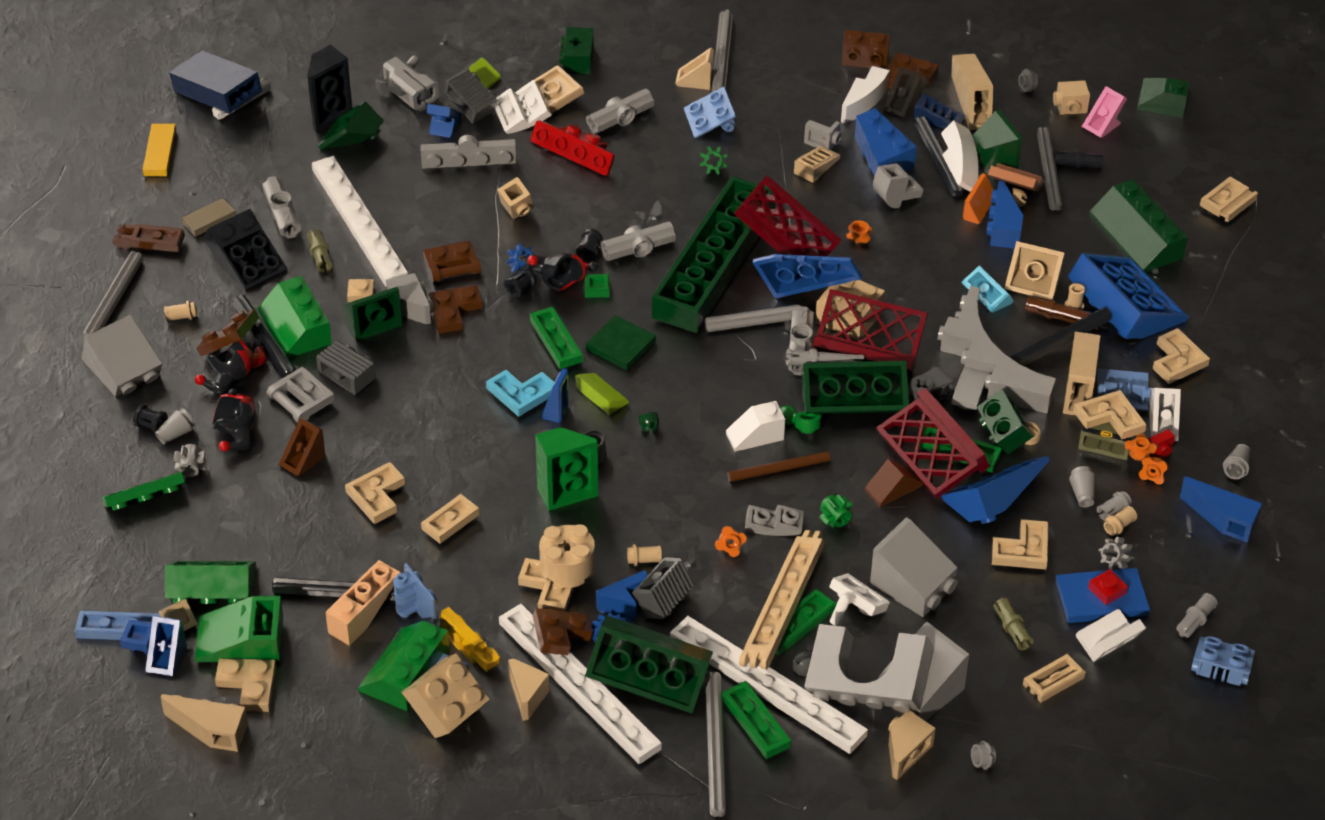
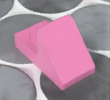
[1082,86,1127,138]

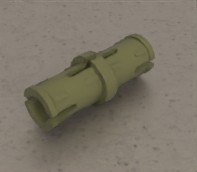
[307,229,333,272]
[993,598,1034,650]

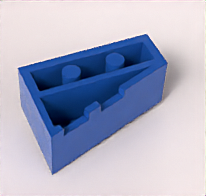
[855,108,917,176]

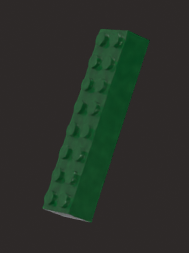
[652,176,776,333]

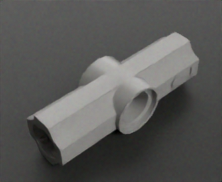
[586,88,654,134]
[263,176,301,238]
[601,221,676,262]
[788,307,814,375]

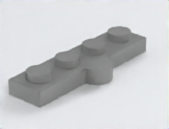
[420,135,516,169]

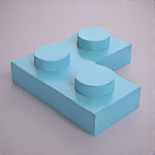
[486,370,555,417]

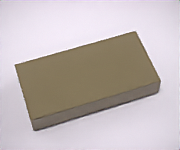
[182,198,236,237]

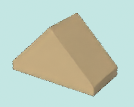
[675,48,714,90]
[508,659,549,721]

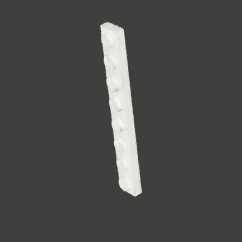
[312,156,408,287]
[499,604,662,764]
[670,616,868,754]

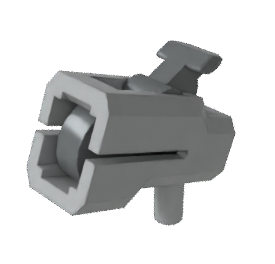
[376,56,439,110]

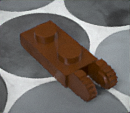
[113,224,185,252]

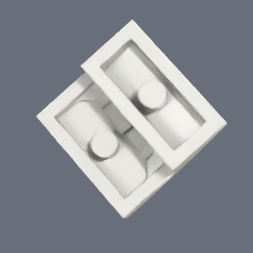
[495,80,552,134]

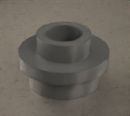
[1018,69,1038,92]

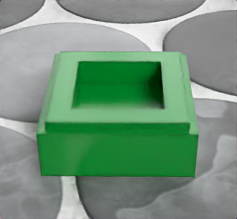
[585,274,610,298]

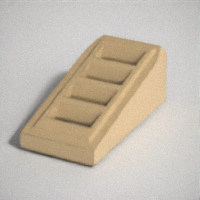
[794,146,840,183]

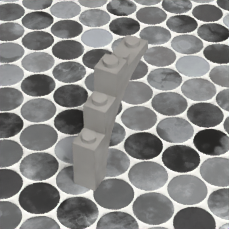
[937,286,1056,414]

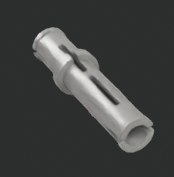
[786,349,864,366]

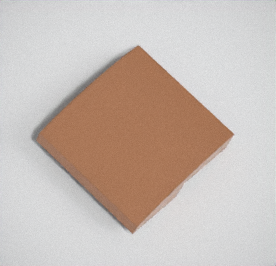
[988,163,1045,191]

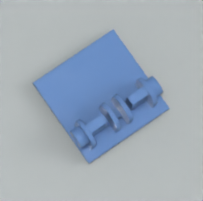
[684,87,736,138]
[1097,368,1151,411]
[393,563,439,626]
[1191,636,1255,686]

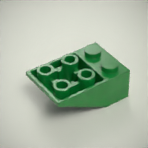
[194,596,284,662]

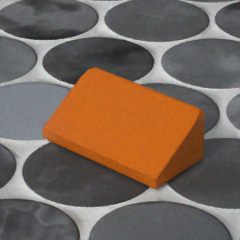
[963,173,993,224]

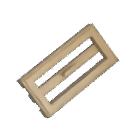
[1023,654,1086,703]

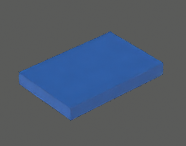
[1055,568,1150,623]

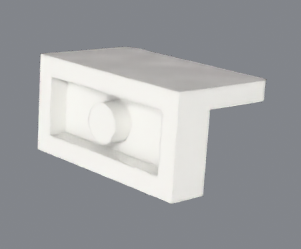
[1076,609,1146,662]

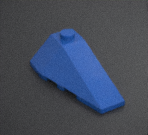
[752,254,862,298]
[941,456,1050,524]

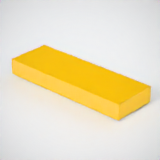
[143,124,176,176]

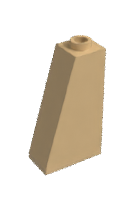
[952,54,993,130]
[1063,332,1100,415]

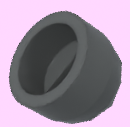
[792,652,811,677]

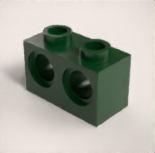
[977,389,1034,454]

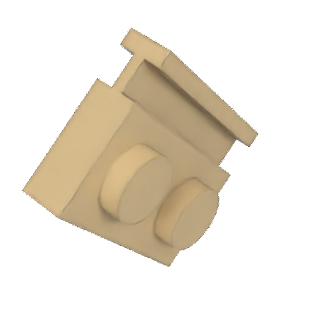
[1200,177,1258,222]

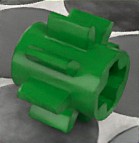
[699,146,728,174]
[819,494,853,528]

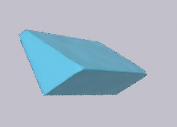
[961,266,1014,313]

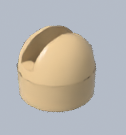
[1011,188,1027,208]
[1024,422,1041,445]

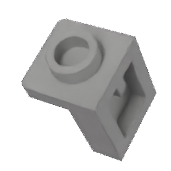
[804,120,842,150]

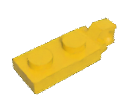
[440,607,500,672]

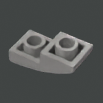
[951,367,989,410]
[744,505,804,536]

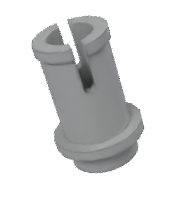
[1097,491,1132,521]

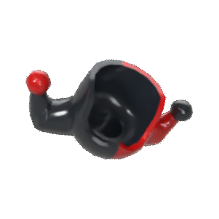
[525,252,598,291]
[195,339,267,395]
[211,388,256,452]

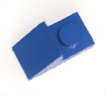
[426,104,462,138]
[596,570,648,620]

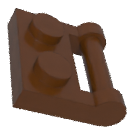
[423,240,481,283]

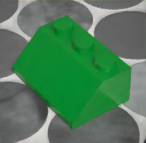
[257,275,332,358]
[535,427,598,511]
[165,561,256,604]
[358,621,450,712]

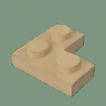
[1153,328,1210,384]
[1073,390,1146,439]
[345,462,405,524]
[992,519,1048,569]
[518,558,574,612]
[215,659,276,712]

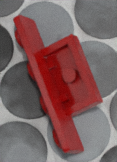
[530,120,615,176]

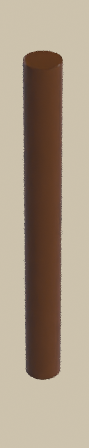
[727,451,831,482]

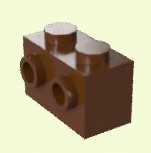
[841,30,890,69]

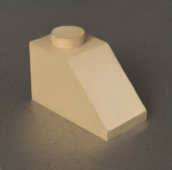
[888,711,936,780]

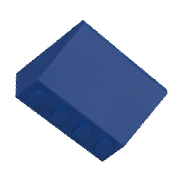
[1068,253,1189,339]

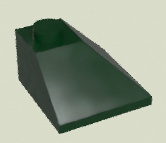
[1137,78,1190,117]
[317,101,384,150]
[972,110,1022,169]

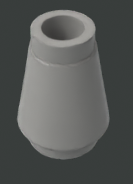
[155,408,195,445]
[1223,444,1251,480]
[1069,466,1096,507]

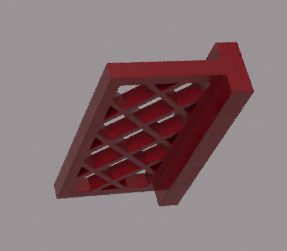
[734,175,842,257]
[813,289,928,374]
[876,388,989,499]

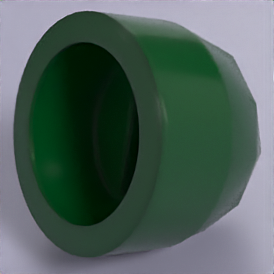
[637,412,659,433]

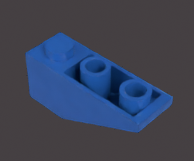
[986,180,1023,249]
[1180,476,1262,543]

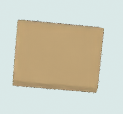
[1004,241,1065,300]

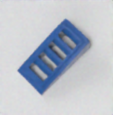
[542,368,569,423]

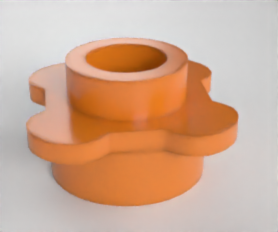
[846,220,872,243]
[1125,434,1157,461]
[1139,457,1168,485]
[715,526,747,557]

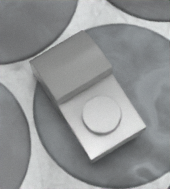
[873,163,924,208]

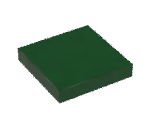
[586,315,656,370]

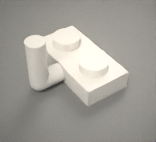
[829,573,890,626]

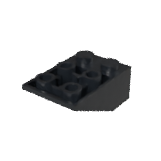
[204,209,288,290]

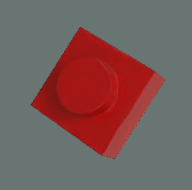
[1148,429,1175,459]
[1088,569,1128,605]

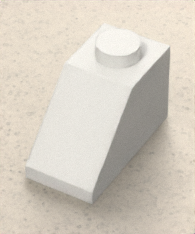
[1149,388,1181,441]
[726,401,785,452]

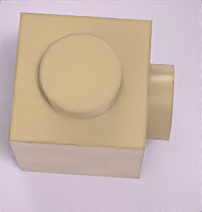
[1053,81,1090,115]
[497,177,534,220]

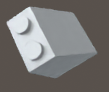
[81,315,162,397]
[870,517,958,617]
[878,622,969,721]

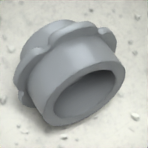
[971,741,996,770]

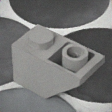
[386,273,434,324]

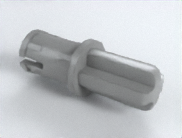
[1176,593,1218,638]

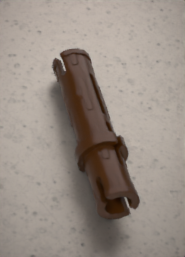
[1025,296,1098,330]

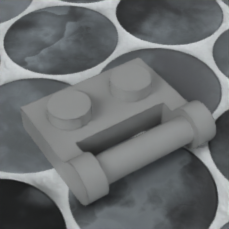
[266,366,335,423]

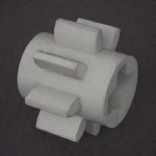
[173,444,207,477]
[1099,537,1135,570]

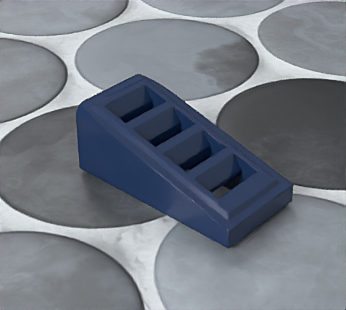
[914,94,966,129]

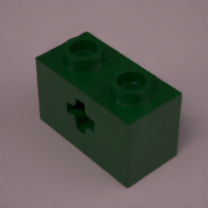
[559,27,594,74]

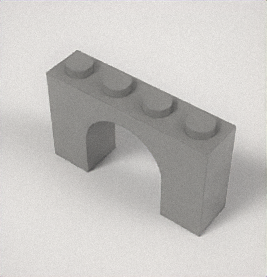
[804,624,934,712]

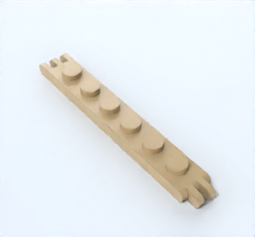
[739,530,824,669]

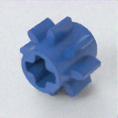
[505,244,533,273]

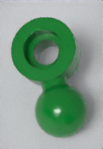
[780,405,821,434]

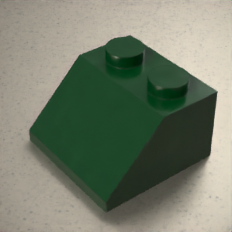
[343,287,402,341]

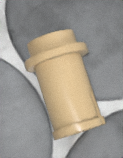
[1064,283,1085,310]
[164,300,197,322]
[1104,506,1137,536]
[627,544,662,566]

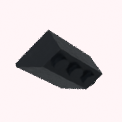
[307,45,353,132]

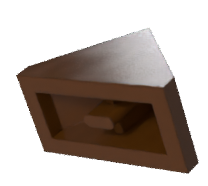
[278,418,326,477]
[864,459,923,507]

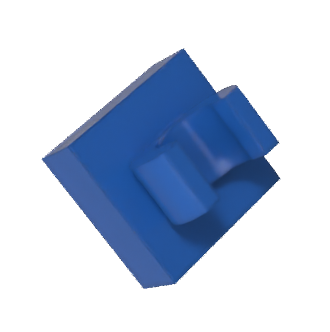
[120,619,152,654]

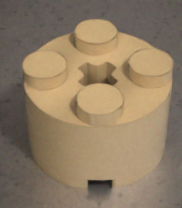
[539,524,595,588]

